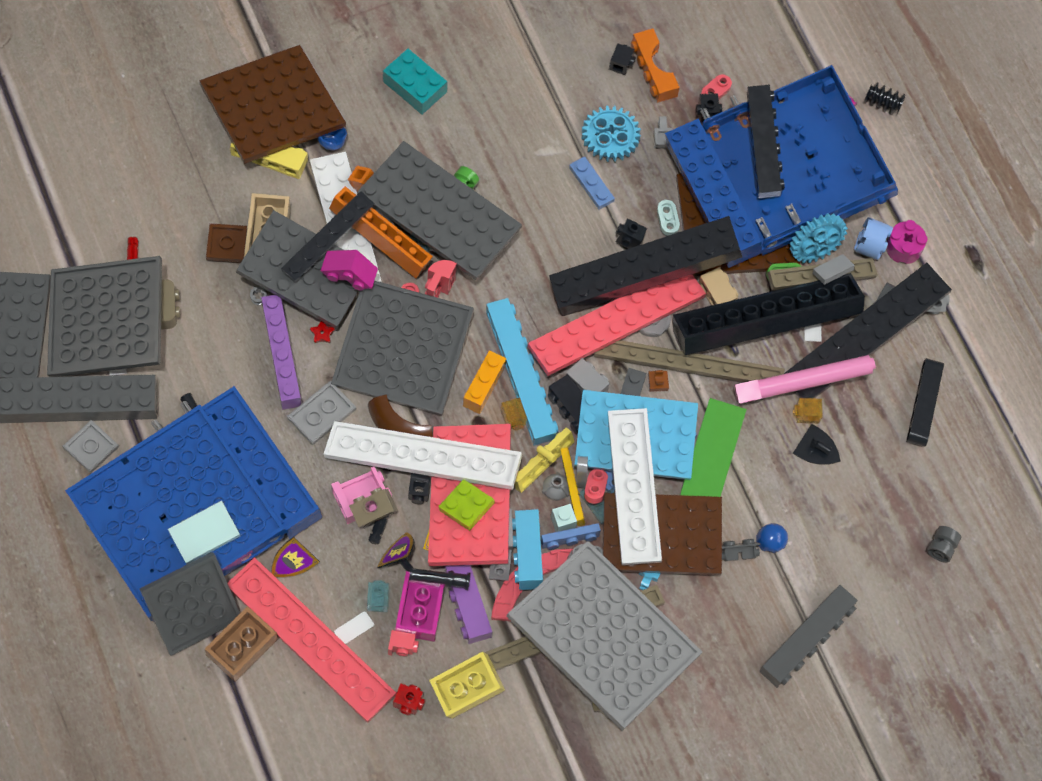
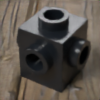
[696,93,723,122]
[615,218,647,249]

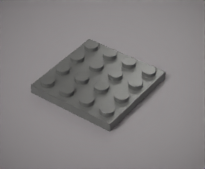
[139,552,240,656]

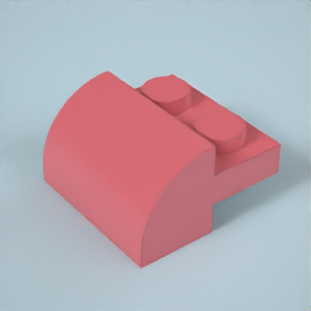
[425,260,457,298]

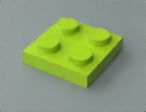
[438,480,495,531]

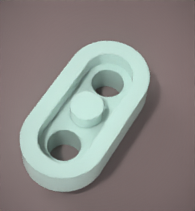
[657,200,680,236]

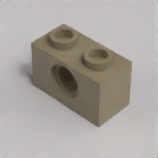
[349,487,398,527]

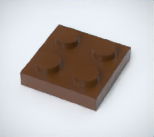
[206,223,247,263]

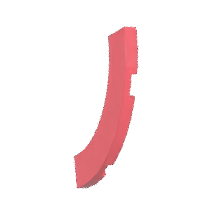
[491,549,573,621]

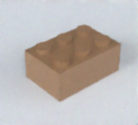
[205,606,278,682]

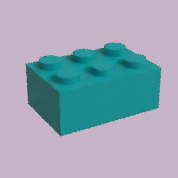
[383,48,448,115]

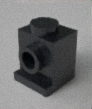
[408,473,430,504]

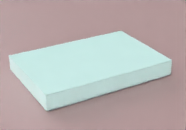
[168,501,240,564]

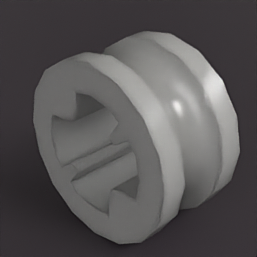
[250,286,267,305]

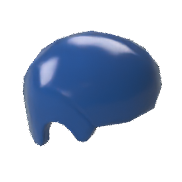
[318,128,347,151]
[756,523,788,553]

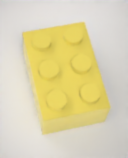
[429,652,505,719]

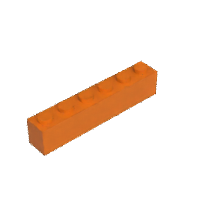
[329,186,433,279]

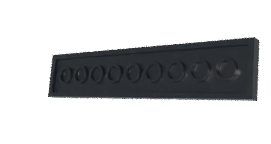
[784,262,952,405]

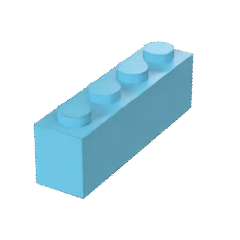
[512,509,543,590]

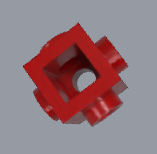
[393,683,425,716]

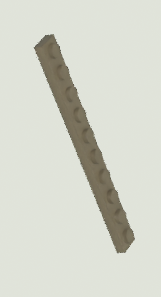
[594,340,785,382]
[484,585,665,671]

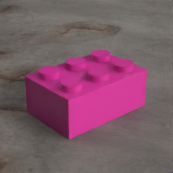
[395,571,445,642]

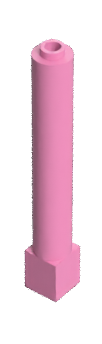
[733,355,876,404]

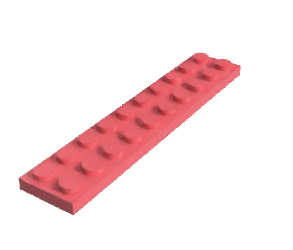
[527,274,706,376]
[228,557,396,723]

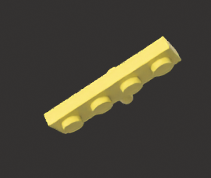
[514,428,574,493]

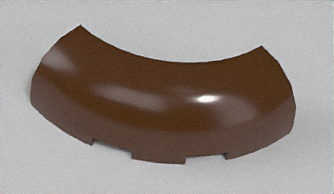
[368,394,433,437]

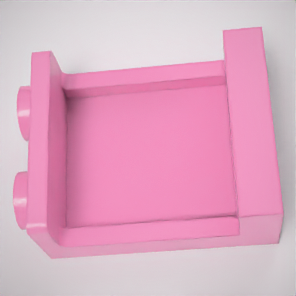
[331,466,392,524]

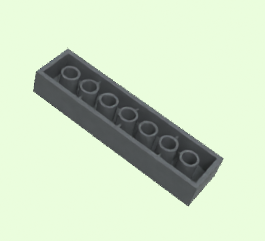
[0,374,157,423]

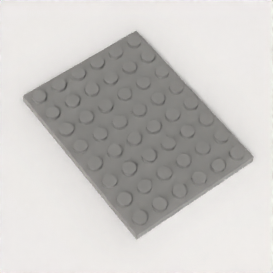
[506,541,702,731]

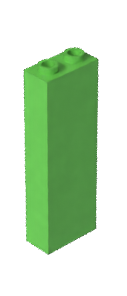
[680,398,747,497]

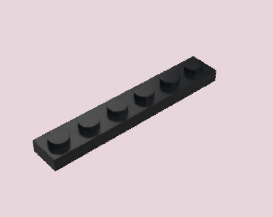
[281,191,375,283]

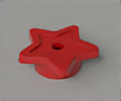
[310,321,335,343]

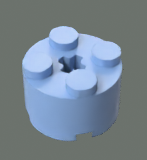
[854,217,893,260]

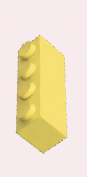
[230,143,308,179]

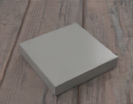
[63,420,119,474]

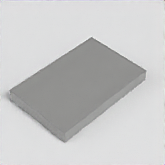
[287,381,356,445]

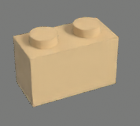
[698,267,738,305]

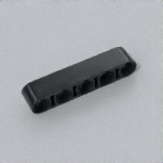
[906,358,944,447]

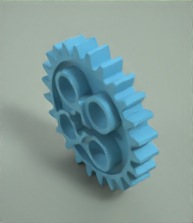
[582,106,641,162]
[790,213,848,263]

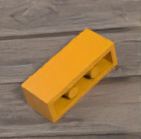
[463,350,506,414]

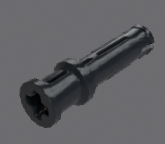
[409,567,471,591]

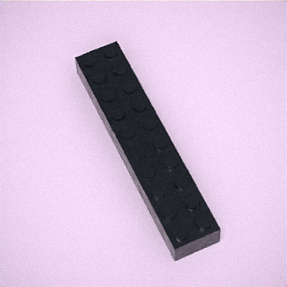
[549,216,742,316]
[673,273,865,355]

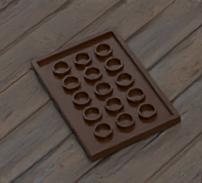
[603,493,722,575]

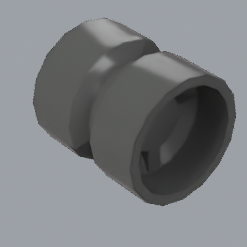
[927,526,961,563]

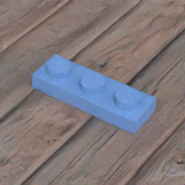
[569,156,615,210]
[541,523,601,550]

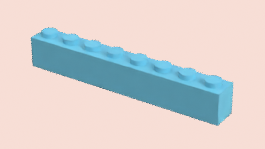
[486,298,558,446]

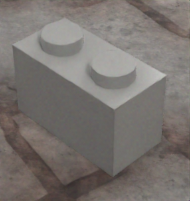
[566,358,610,392]

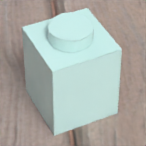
[551,504,577,532]

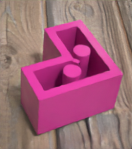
[321,250,378,290]

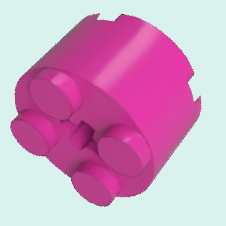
[886,220,928,264]

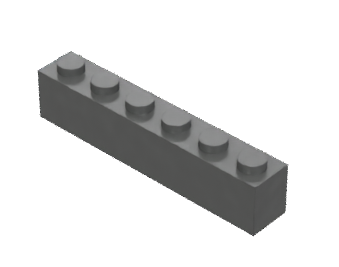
[759,585,858,688]

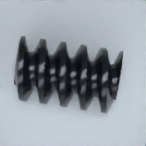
[864,82,905,115]

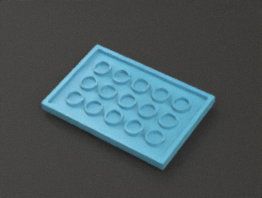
[574,390,698,480]

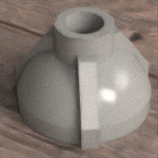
[542,472,570,501]

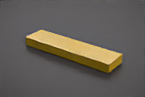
[560,447,585,527]

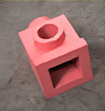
[388,630,419,656]

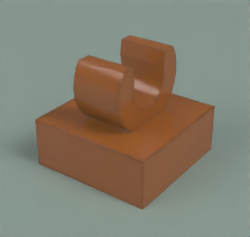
[648,370,669,392]

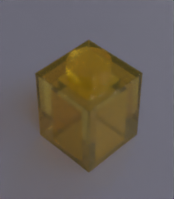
[501,398,527,430]
[793,398,823,424]

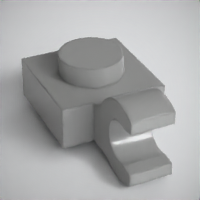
[654,116,673,148]

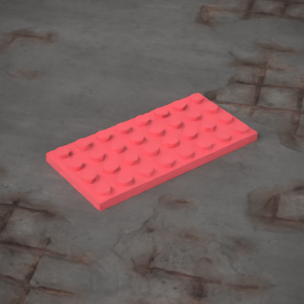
[428,424,511,566]

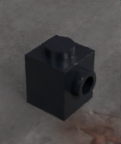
[609,43,636,76]

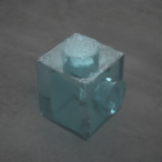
[367,580,389,612]

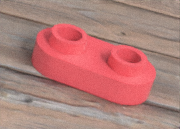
[701,75,732,99]
[584,469,608,504]

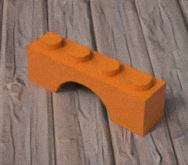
[630,28,680,102]

